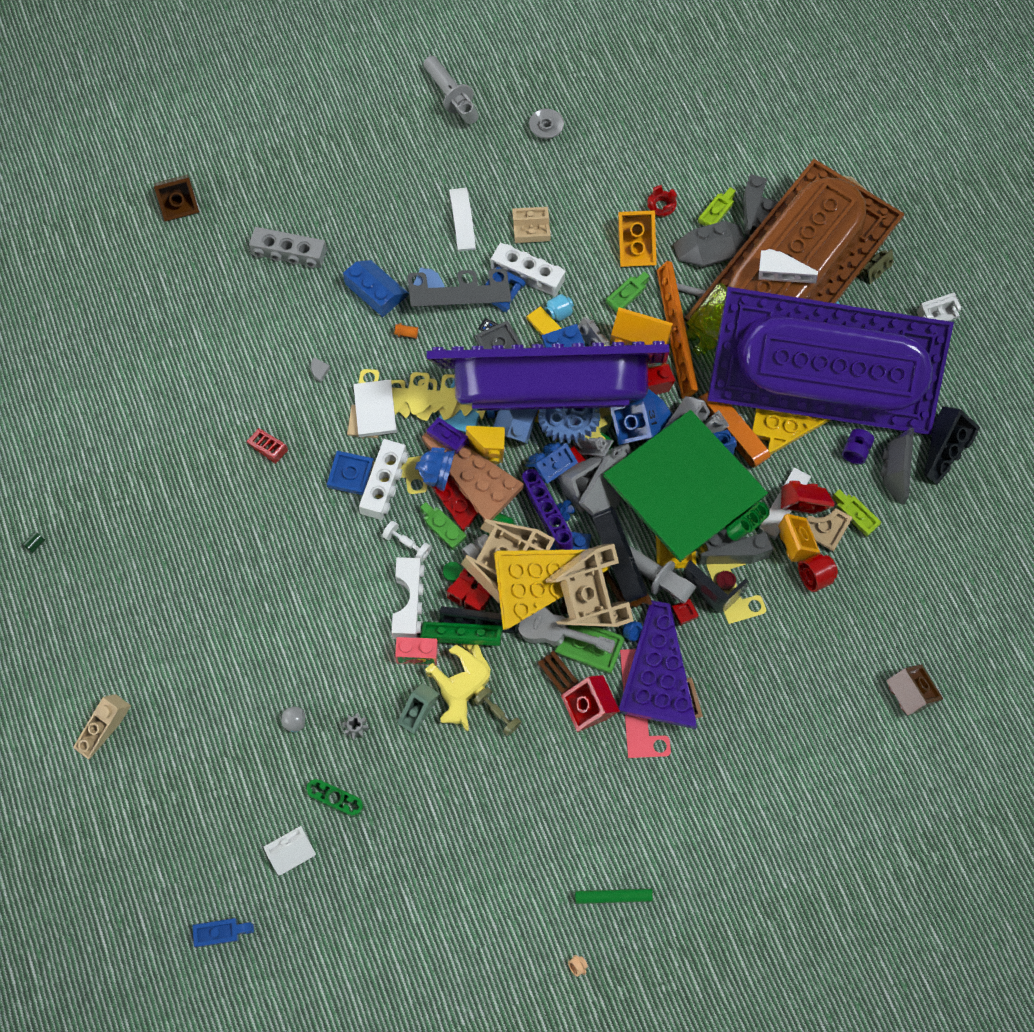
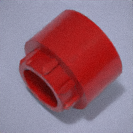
[798,553,838,592]

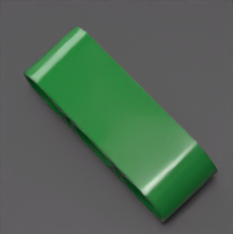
[726,502,770,541]

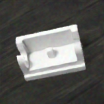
[917,293,961,321]

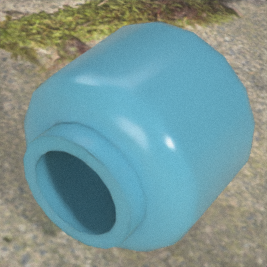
[545,294,574,321]

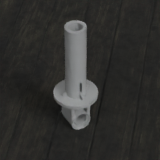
[423,56,479,124]
[630,546,696,604]

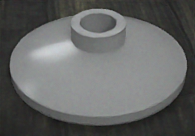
[529,109,564,139]

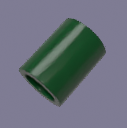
[22,531,45,553]

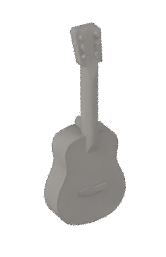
[518,608,615,654]

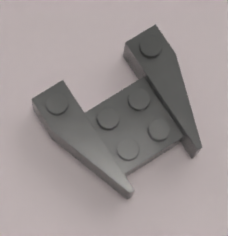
[742,174,778,241]
[698,527,773,564]

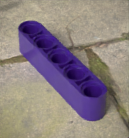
[522,469,573,550]

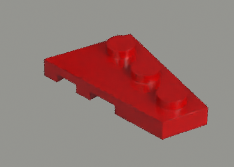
[431,474,479,532]

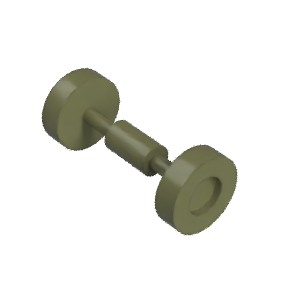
[474,687,522,736]

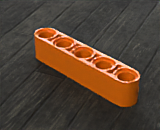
[698,391,770,468]

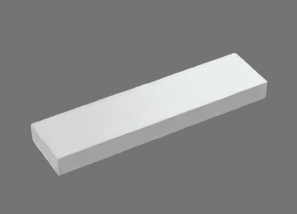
[758,468,811,540]

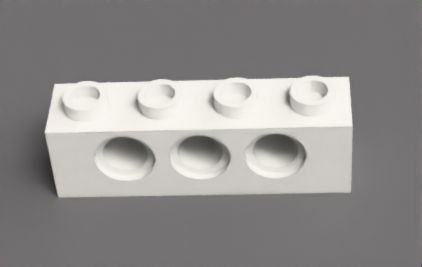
[491,242,566,297]
[359,439,409,520]

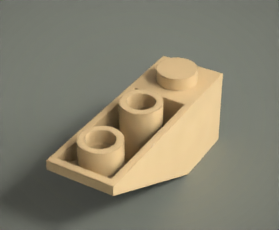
[73,694,131,759]

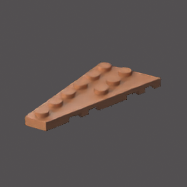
[422,432,524,521]

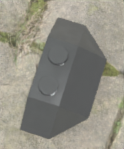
[672,221,746,267]
[880,428,914,504]

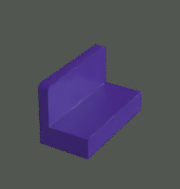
[426,417,469,454]

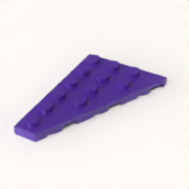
[619,600,697,729]

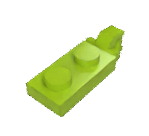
[698,187,736,226]
[832,489,881,537]

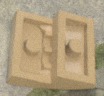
[512,207,551,243]

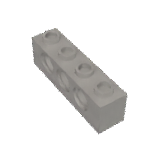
[249,227,327,268]

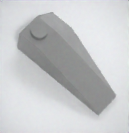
[558,443,631,512]

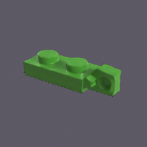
[605,271,650,312]
[420,502,467,550]

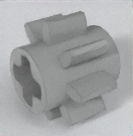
[343,713,369,740]

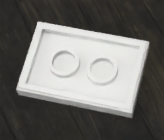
[353,379,397,437]

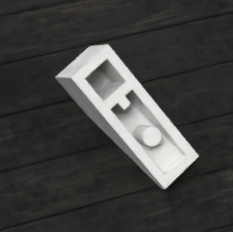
[758,249,818,283]

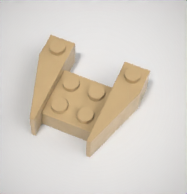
[461,519,555,603]
[546,544,634,627]

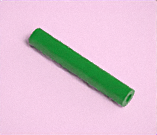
[575,888,653,904]

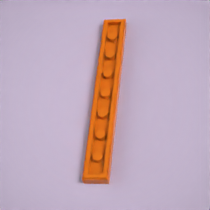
[656,261,698,399]

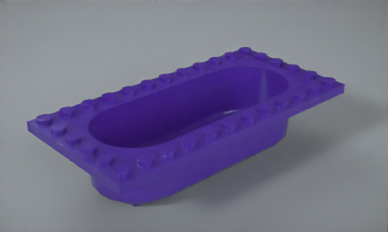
[707,287,954,435]
[427,341,669,411]

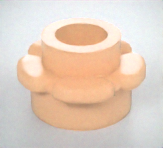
[568,955,588,977]

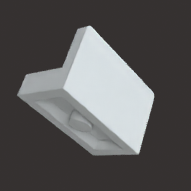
[264,826,316,875]

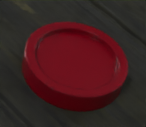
[716,571,736,590]

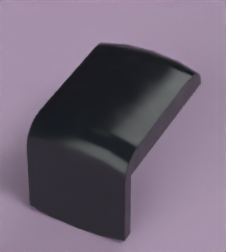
[683,560,749,613]

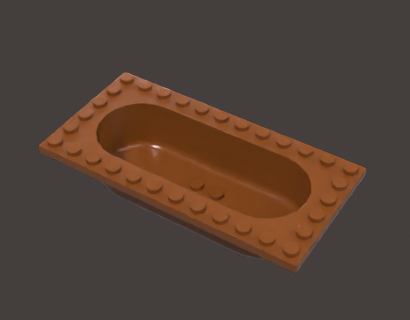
[685,158,905,342]

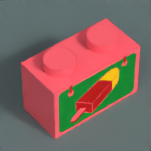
[395,637,438,665]

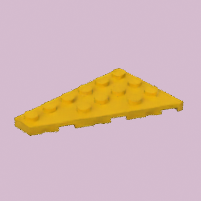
[494,550,610,630]

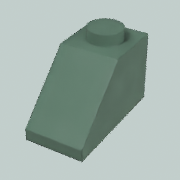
[397,683,440,734]

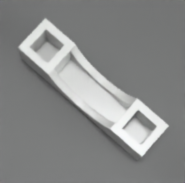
[392,557,425,639]

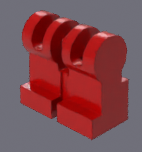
[447,568,492,611]

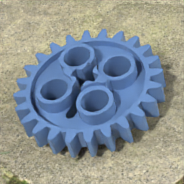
[538,408,600,444]

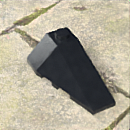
[924,406,980,485]

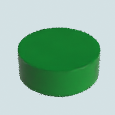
[443,562,462,583]

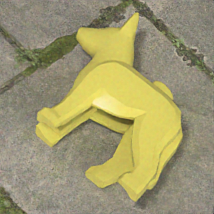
[425,644,491,731]

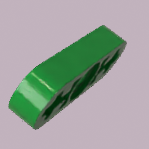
[306,779,363,817]

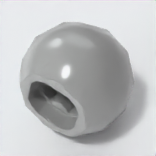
[281,706,305,732]

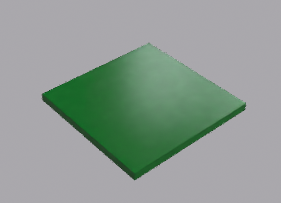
[603,410,768,562]

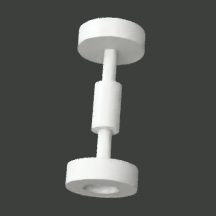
[382,521,432,562]

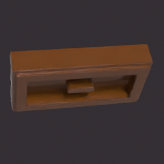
[537,651,578,695]

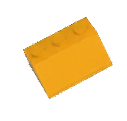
[610,307,673,345]

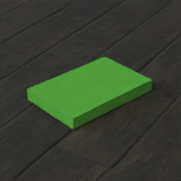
[555,625,625,675]

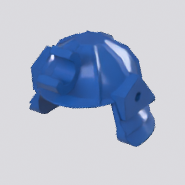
[415,447,455,491]

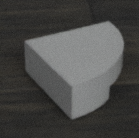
[311,358,330,383]

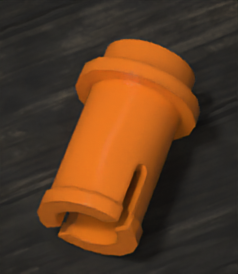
[395,323,418,339]

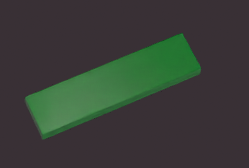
[420,622,503,646]

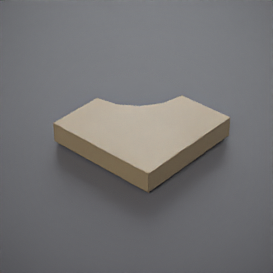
[807,508,853,552]

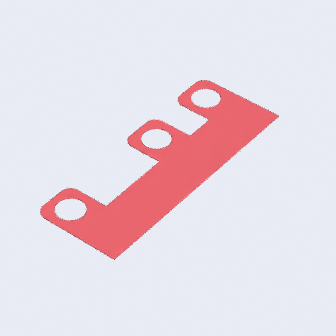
[620,649,671,758]

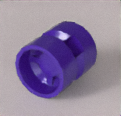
[842,429,875,464]

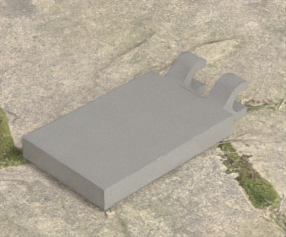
[579,449,627,517]

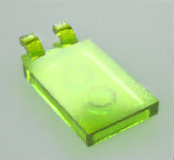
[686,283,727,355]

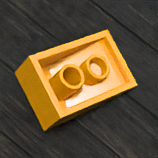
[618,210,657,267]

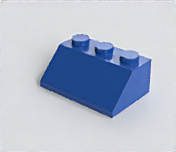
[343,260,409,317]

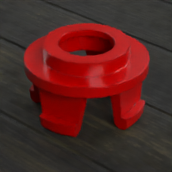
[647,185,677,217]

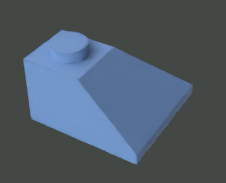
[493,409,539,444]

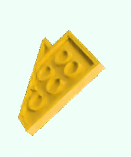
[752,408,831,455]

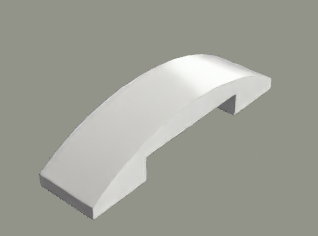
[449,188,476,252]

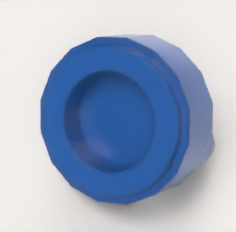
[622,620,643,641]

